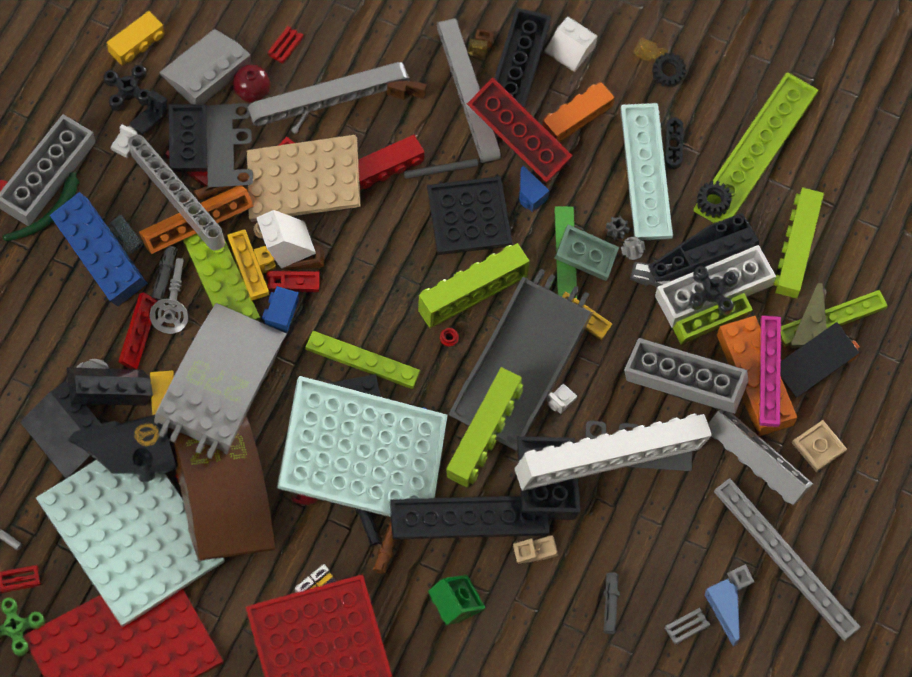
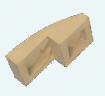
[513,535,558,563]

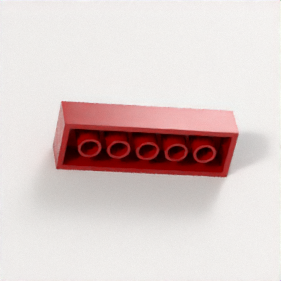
[467,77,574,183]

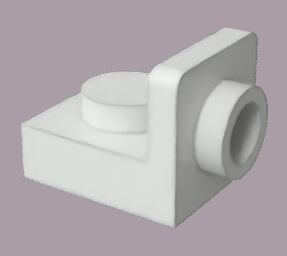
[111,125,138,158]
[547,384,577,414]

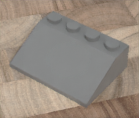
[160,29,251,104]

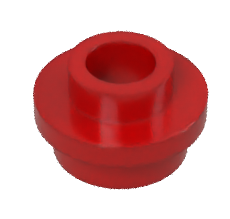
[440,328,459,347]

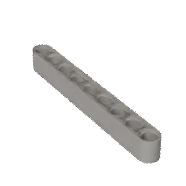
[437,18,501,163]
[248,62,410,126]
[128,135,225,250]

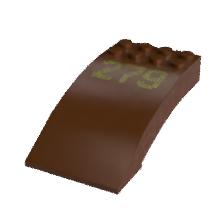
[167,416,275,561]

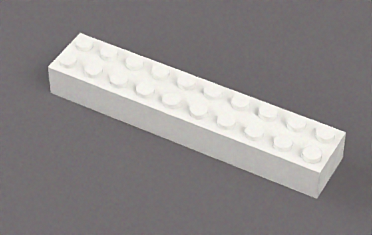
[515,414,712,490]

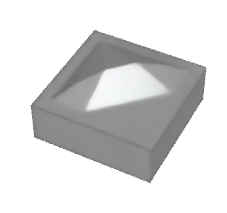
[727,564,754,590]

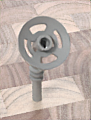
[150,258,188,334]

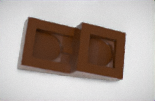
[387,81,426,100]

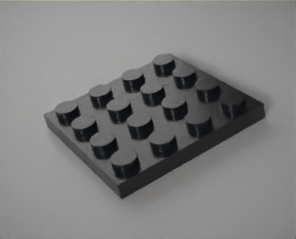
[427,176,512,255]

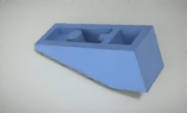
[705,579,739,646]

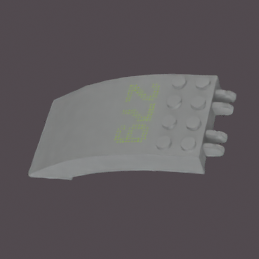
[154,303,286,458]

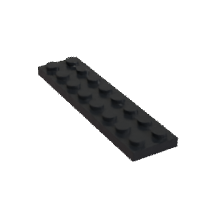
[389,496,550,540]

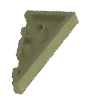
[790,283,827,348]

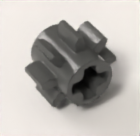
[606,216,629,240]

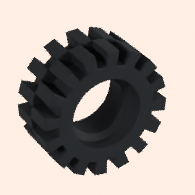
[652,52,686,88]
[696,181,732,218]

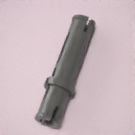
[151,246,178,301]
[603,573,620,634]

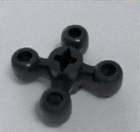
[103,64,150,111]
[689,266,738,315]

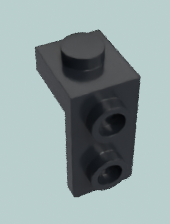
[130,91,167,134]

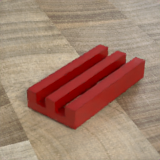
[268,26,303,64]
[0,565,41,593]

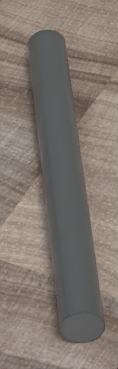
[404,159,478,179]

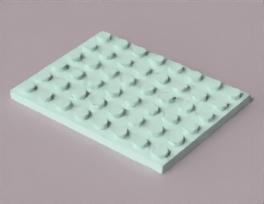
[277,376,447,516]
[36,460,224,627]

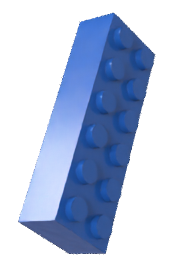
[50,192,148,306]

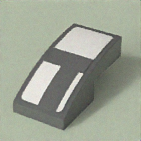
[630,262,671,287]

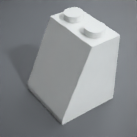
[256,210,316,268]

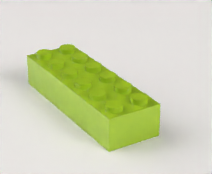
[418,243,530,328]
[446,367,524,488]

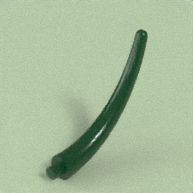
[3,172,80,241]

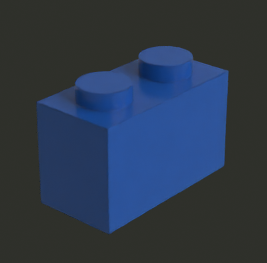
[262,286,299,333]

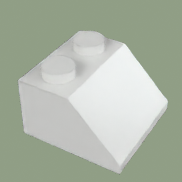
[545,17,597,72]

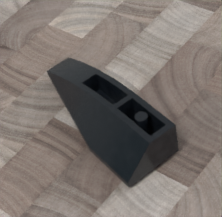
[648,213,759,282]

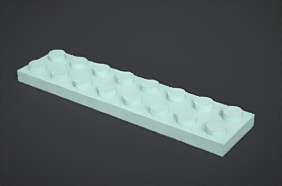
[620,103,673,240]

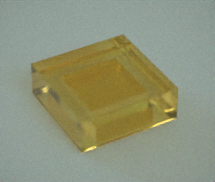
[468,39,488,56]

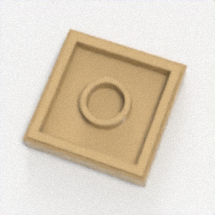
[792,420,847,472]

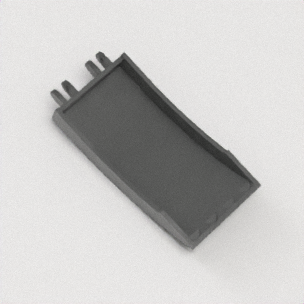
[448,269,593,451]

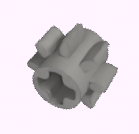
[621,237,646,260]

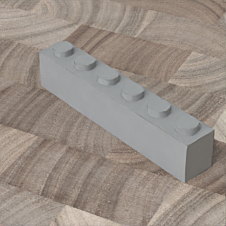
[708,410,813,505]

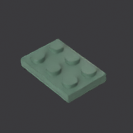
[554,225,619,281]

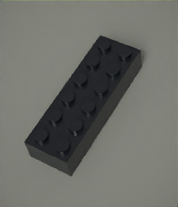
[494,7,551,108]

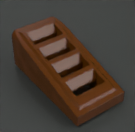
[284,245,324,270]

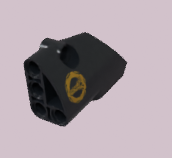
[68,414,176,482]

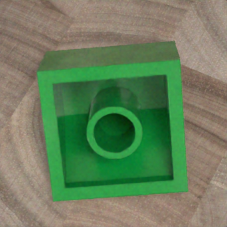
[428,575,486,625]

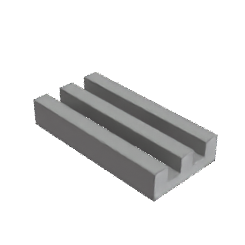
[665,608,710,645]

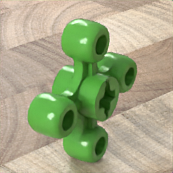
[0,598,45,656]

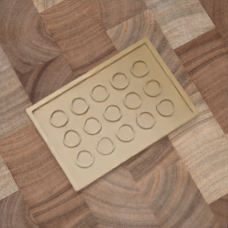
[247,135,360,222]

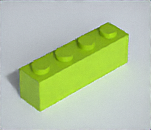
[673,293,753,345]

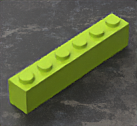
[774,187,824,299]

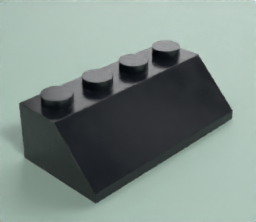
[67,367,153,406]

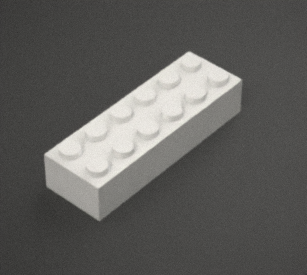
[655,245,776,328]

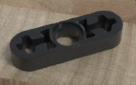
[665,118,683,169]

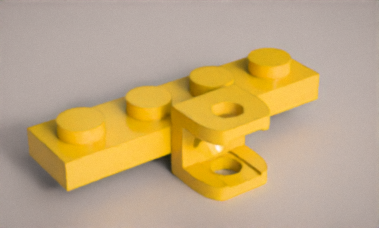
[227,229,276,301]

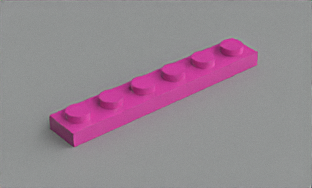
[759,316,781,427]

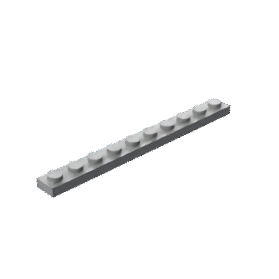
[714,478,860,641]

